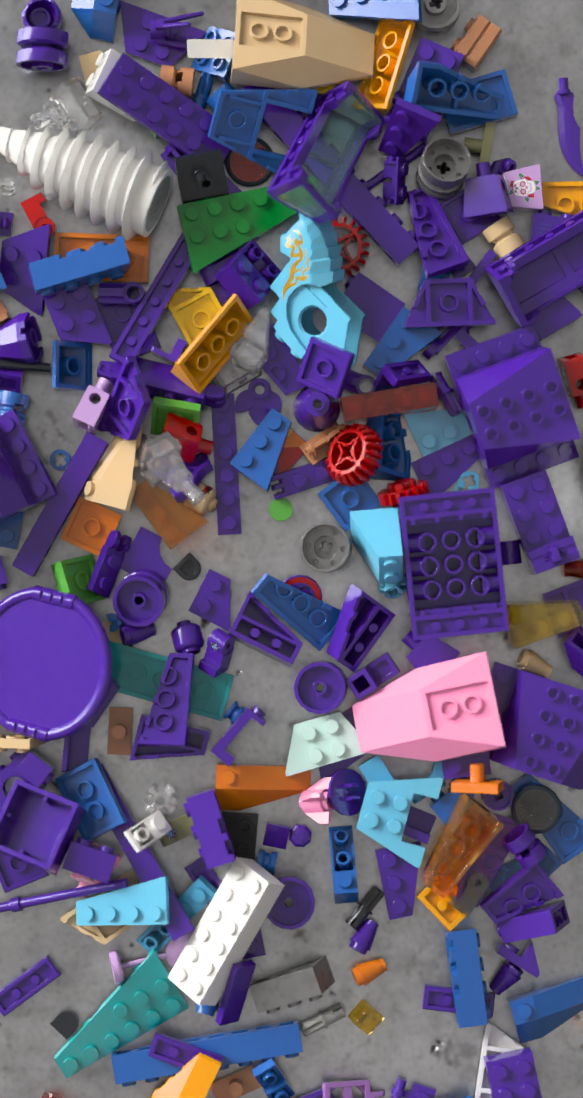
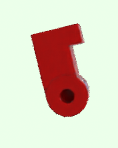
[20,192,57,239]

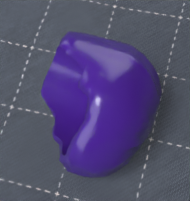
[21,0,63,29]

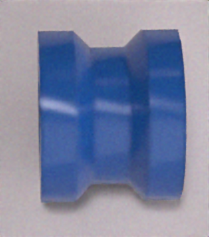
[257,849,278,876]

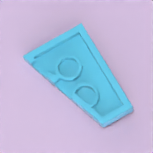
[403,409,471,457]

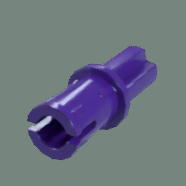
[429,371,463,417]

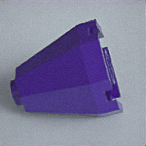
[0,312,43,363]

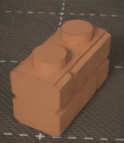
[451,15,502,73]

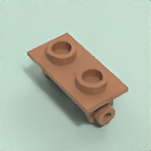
[299,422,346,465]

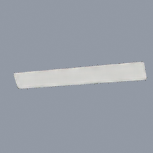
[187,39,234,58]

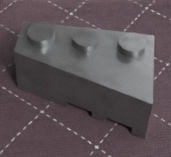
[249,955,335,1014]

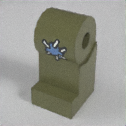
[160,813,194,847]

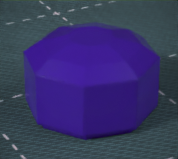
[289,824,312,847]

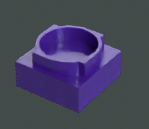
[0,779,86,875]

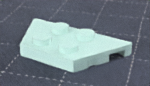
[285,711,365,777]

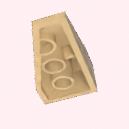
[84,424,143,511]

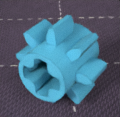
[378,574,407,599]

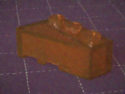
[133,479,209,550]

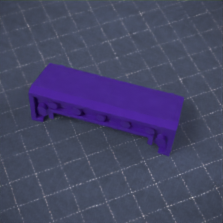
[485,210,583,328]

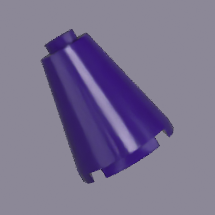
[293,387,340,432]

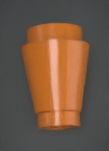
[351,958,388,986]

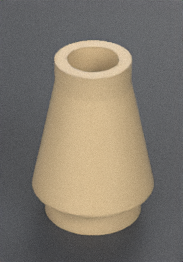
[516,649,553,678]

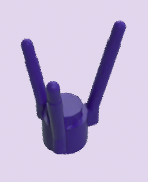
[150,11,204,50]

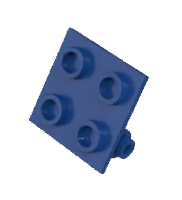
[191,26,235,82]

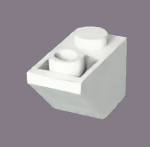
[124,810,172,853]

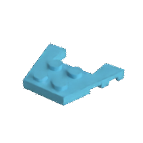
[356,777,443,868]

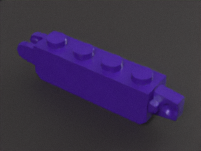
[97,357,225,410]

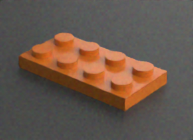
[54,232,150,284]

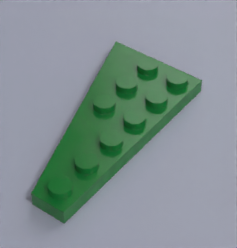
[177,177,317,275]

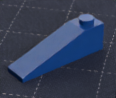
[404,61,505,120]
[507,976,583,1044]

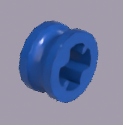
[49,449,71,471]
[223,701,245,724]

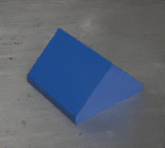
[52,340,92,391]

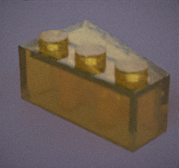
[506,600,583,649]

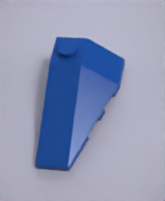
[366,386,411,481]

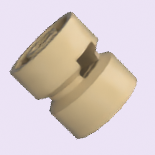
[482,216,526,259]

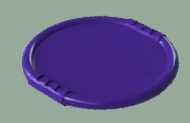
[0,585,113,742]

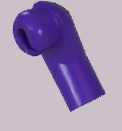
[490,158,517,175]

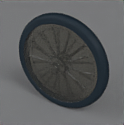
[511,784,561,834]

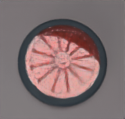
[225,138,273,186]

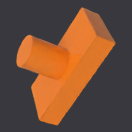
[451,762,504,794]

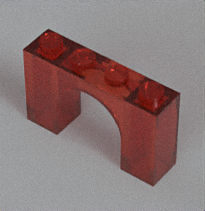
[340,382,439,425]

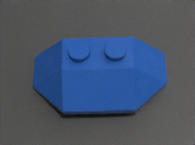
[71,0,121,43]

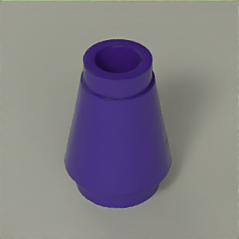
[119,623,156,646]
[349,918,379,955]
[489,961,523,995]

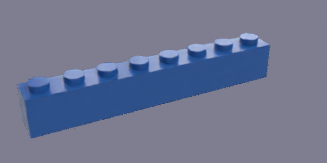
[111,1020,303,1087]

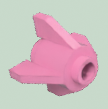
[299,777,334,825]

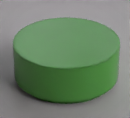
[269,498,293,521]

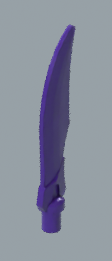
[554,78,583,176]

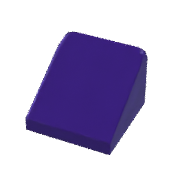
[263,822,290,850]

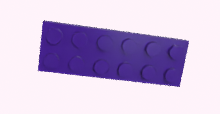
[97,52,231,161]

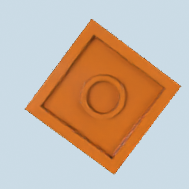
[60,496,123,556]

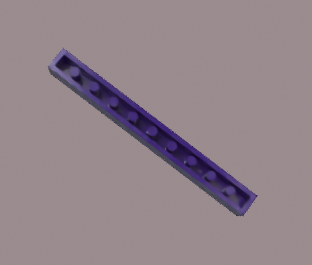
[241,85,419,267]

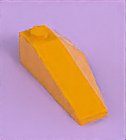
[151,1053,222,1098]

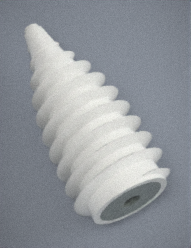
[0,125,173,241]

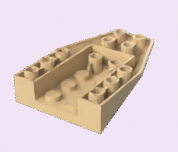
[230,0,375,89]

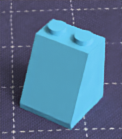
[350,507,403,583]

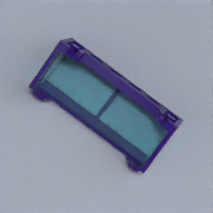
[267,80,384,224]

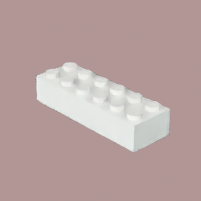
[168,857,285,1006]

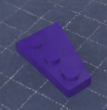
[378,97,442,157]
[242,323,307,395]
[375,841,421,920]

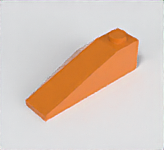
[216,763,311,811]

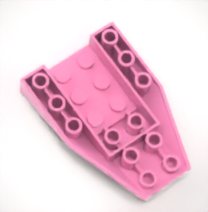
[352,652,506,762]

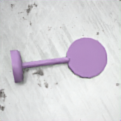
[109,931,193,985]

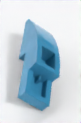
[136,875,217,953]

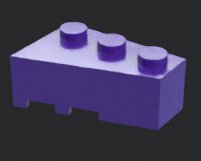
[228,591,303,668]
[183,788,236,870]

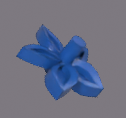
[106,613,126,632]

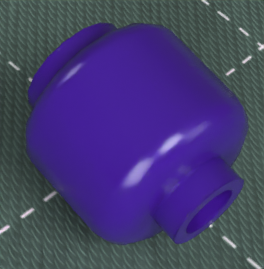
[171,620,204,655]

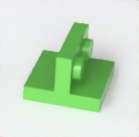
[150,396,202,435]
[51,554,105,604]

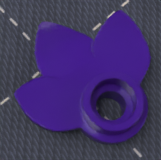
[235,378,282,425]

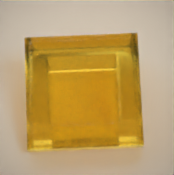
[348,999,384,1035]

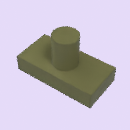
[464,122,495,163]

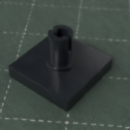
[174,148,229,204]

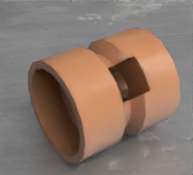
[160,65,195,99]

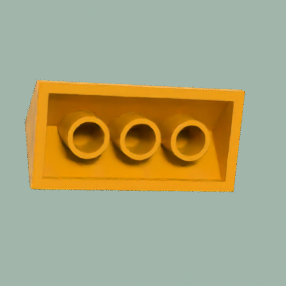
[353,19,416,116]
[171,294,257,394]

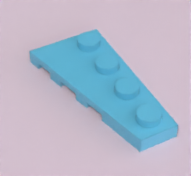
[76,876,170,926]

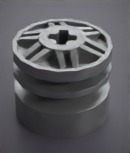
[416,137,472,199]
[300,522,352,573]

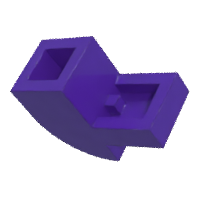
[345,652,400,700]

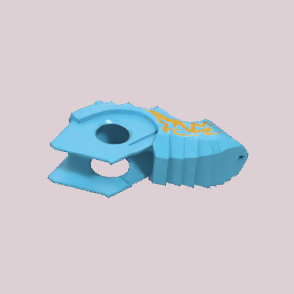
[270,203,365,367]

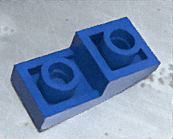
[251,1058,295,1098]

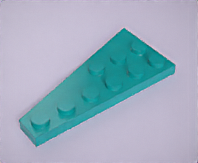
[54,948,189,1079]

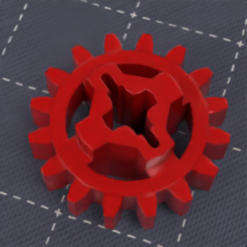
[377,478,429,508]

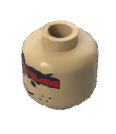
[184,481,218,516]

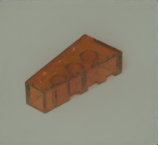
[421,793,504,899]

